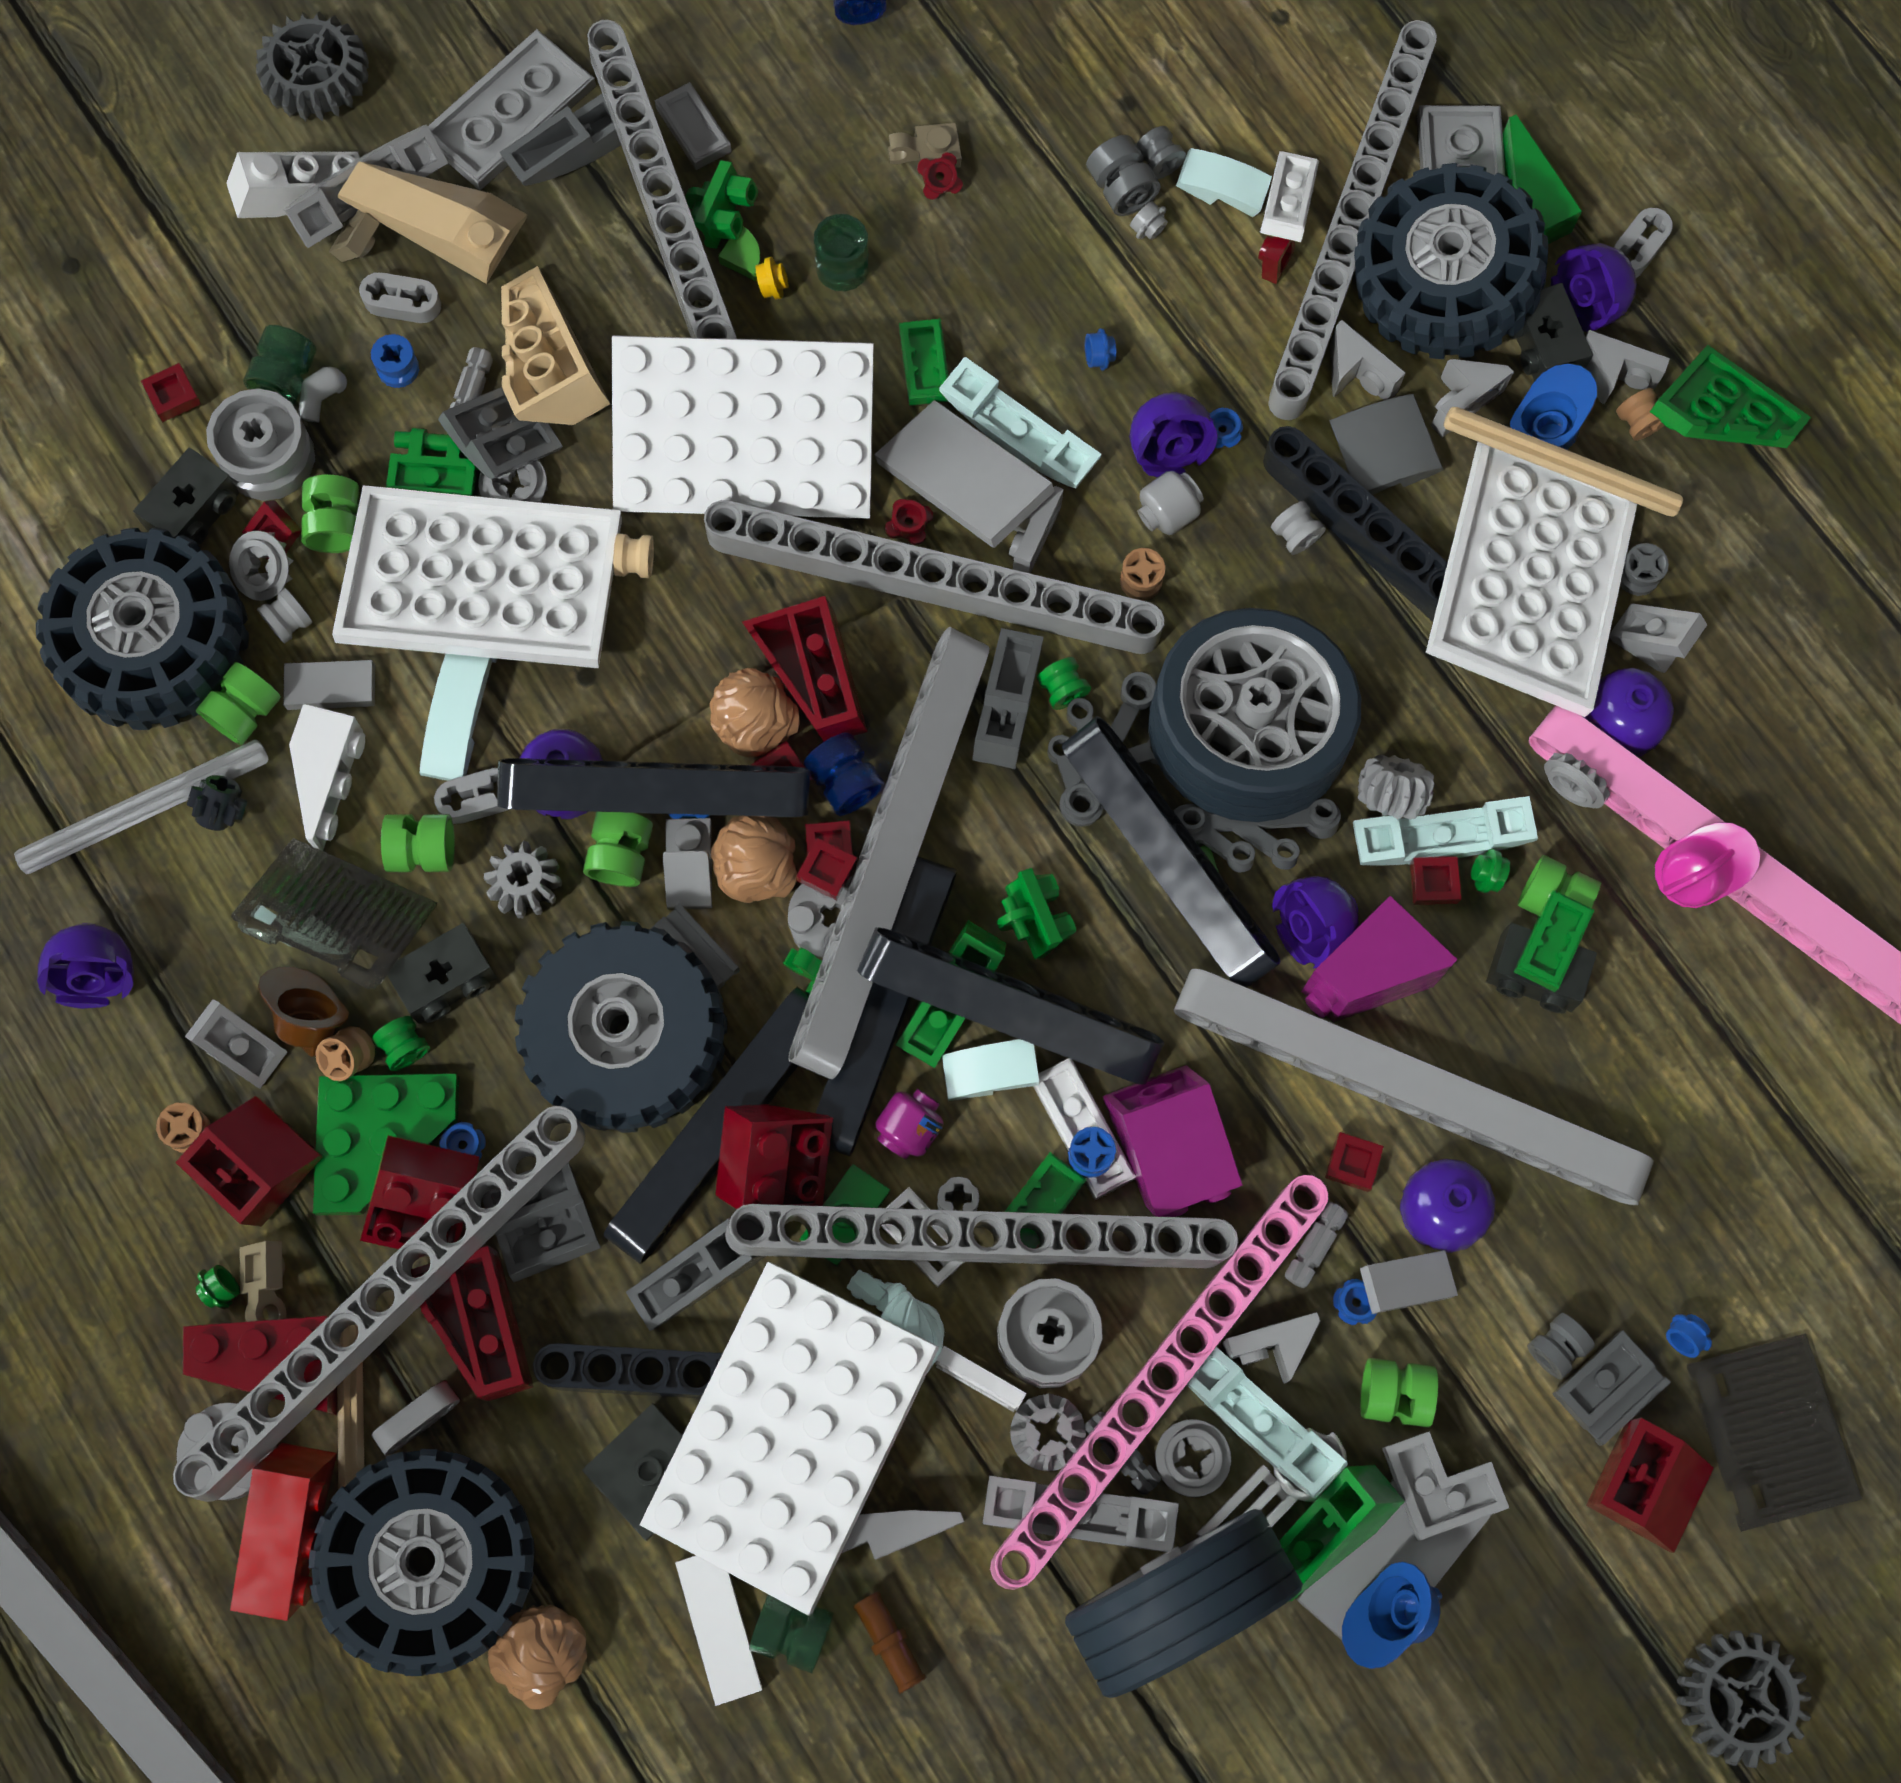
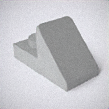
[1330,320,1405,400]
[1586,330,1670,404]
[1431,359,1514,438]
[1009,486,1064,574]
[1609,603,1707,673]
[663,818,712,909]
[185,999,287,1089]
[1222,1312,1320,1384]

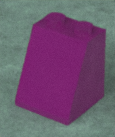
[1301,896,1458,1023]
[1102,1065,1243,1217]

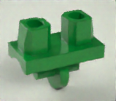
[685,160,758,249]
[996,868,1076,960]

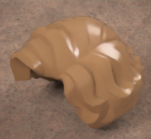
[709,668,800,758]
[711,816,797,903]
[488,1605,587,1709]

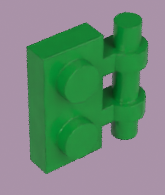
[386,428,478,496]

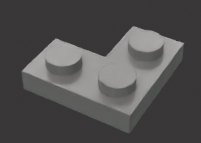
[1382,1431,1509,1541]

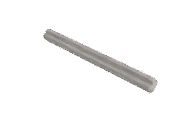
[14,740,268,874]

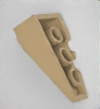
[338,161,527,284]
[501,266,610,425]

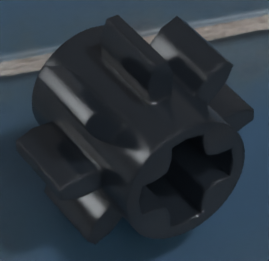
[187,775,247,831]

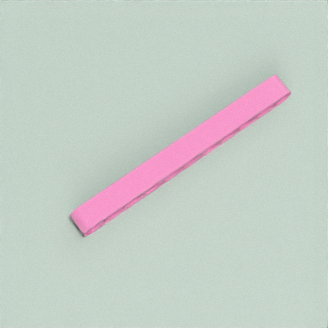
[1529,706,1901,1024]
[990,1175,1328,1590]

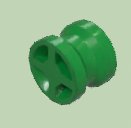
[1037,657,1091,710]
[372,1016,430,1071]

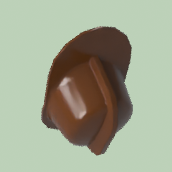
[258,967,349,1057]

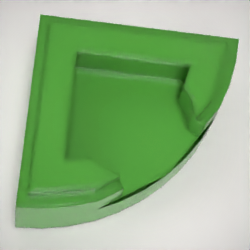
[719,226,761,282]

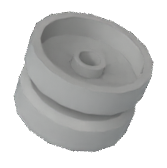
[206,389,315,501]
[997,1279,1102,1388]

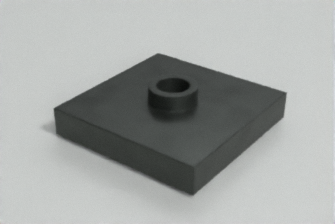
[582,1403,682,1541]

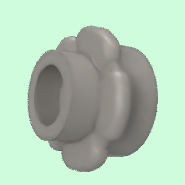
[1130,201,1168,240]

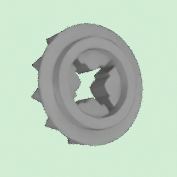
[478,460,548,503]
[229,531,294,601]
[1544,753,1610,808]
[1010,1394,1086,1471]
[1155,1419,1231,1497]

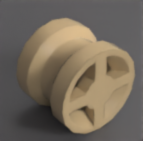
[613,533,654,578]

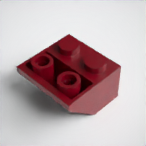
[175,1096,323,1227]
[715,1104,833,1209]
[360,1135,479,1249]
[1586,1418,1714,1553]

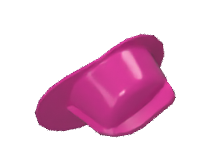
[1655,822,1760,908]

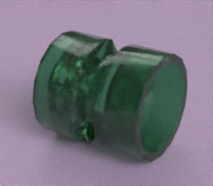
[814,214,869,292]
[243,325,317,405]
[749,1594,834,1674]

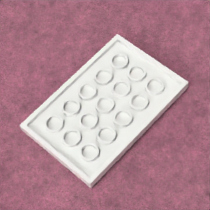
[612,335,874,518]
[1426,442,1637,717]
[332,485,622,668]
[640,1262,939,1615]

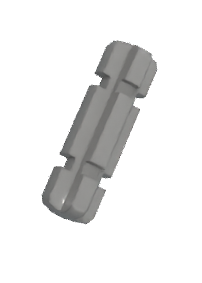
[449,347,493,409]
[1285,1201,1348,1288]

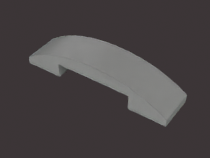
[284,125,448,248]
[983,1476,1179,1552]

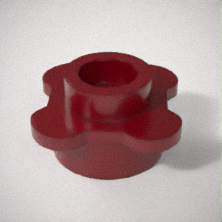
[917,152,963,200]
[885,499,933,545]

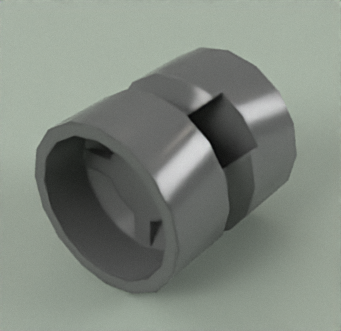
[1086,135,1161,216]

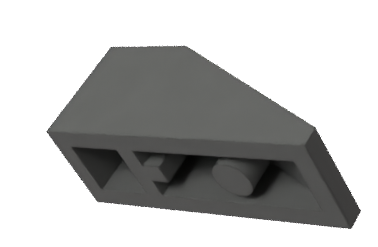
[626,1218,766,1331]

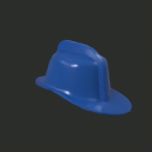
[1510,364,1597,450]
[1342,1562,1443,1669]

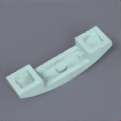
[939,357,1102,489]
[419,654,497,781]
[1353,796,1538,866]
[1186,1347,1348,1499]

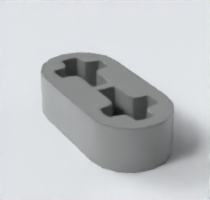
[1614,208,1672,278]
[359,273,441,323]
[434,768,509,824]
[372,1381,460,1456]

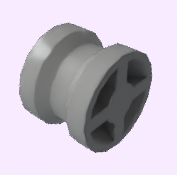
[1271,501,1326,555]
[257,588,313,644]

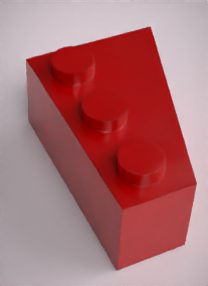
[230,1443,337,1621]

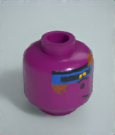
[876,1089,943,1160]

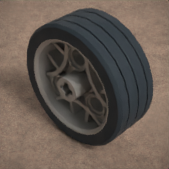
[1148,608,1361,822]
[1065,1509,1303,1698]

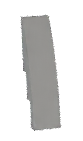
[841,1510,964,1560]

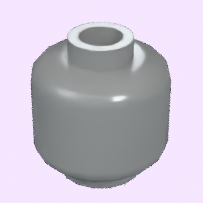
[1137,471,1204,535]

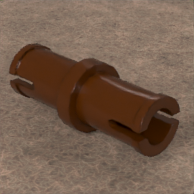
[853,1591,927,1694]

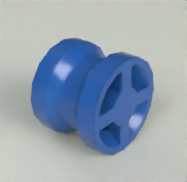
[371,334,419,388]
[1068,1127,1116,1178]

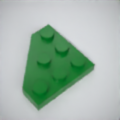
[1650,345,1811,448]
[313,1074,459,1215]

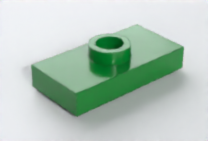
[899,319,948,406]
[1513,890,1595,992]
[1005,1152,1087,1249]
[799,1164,890,1268]

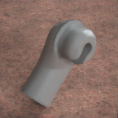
[298,367,347,423]

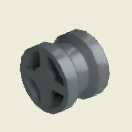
[1136,126,1186,179]
[1620,543,1669,596]

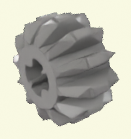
[1358,755,1434,820]
[484,840,562,919]

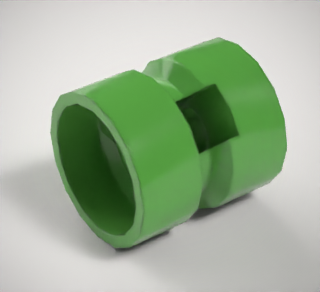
[301,475,359,553]
[196,662,281,746]
[583,812,653,887]
[381,814,455,872]
[1517,854,1601,916]
[1360,1358,1438,1428]

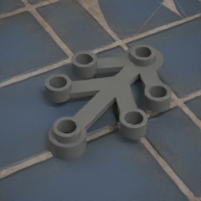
[1047,672,1159,827]
[1174,799,1341,872]

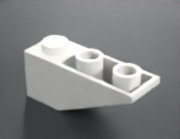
[227,152,360,218]
[289,704,365,853]

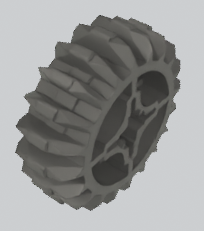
[256,11,369,122]
[1676,1630,1812,1768]

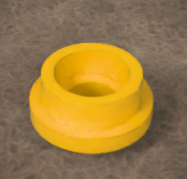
[755,257,789,300]

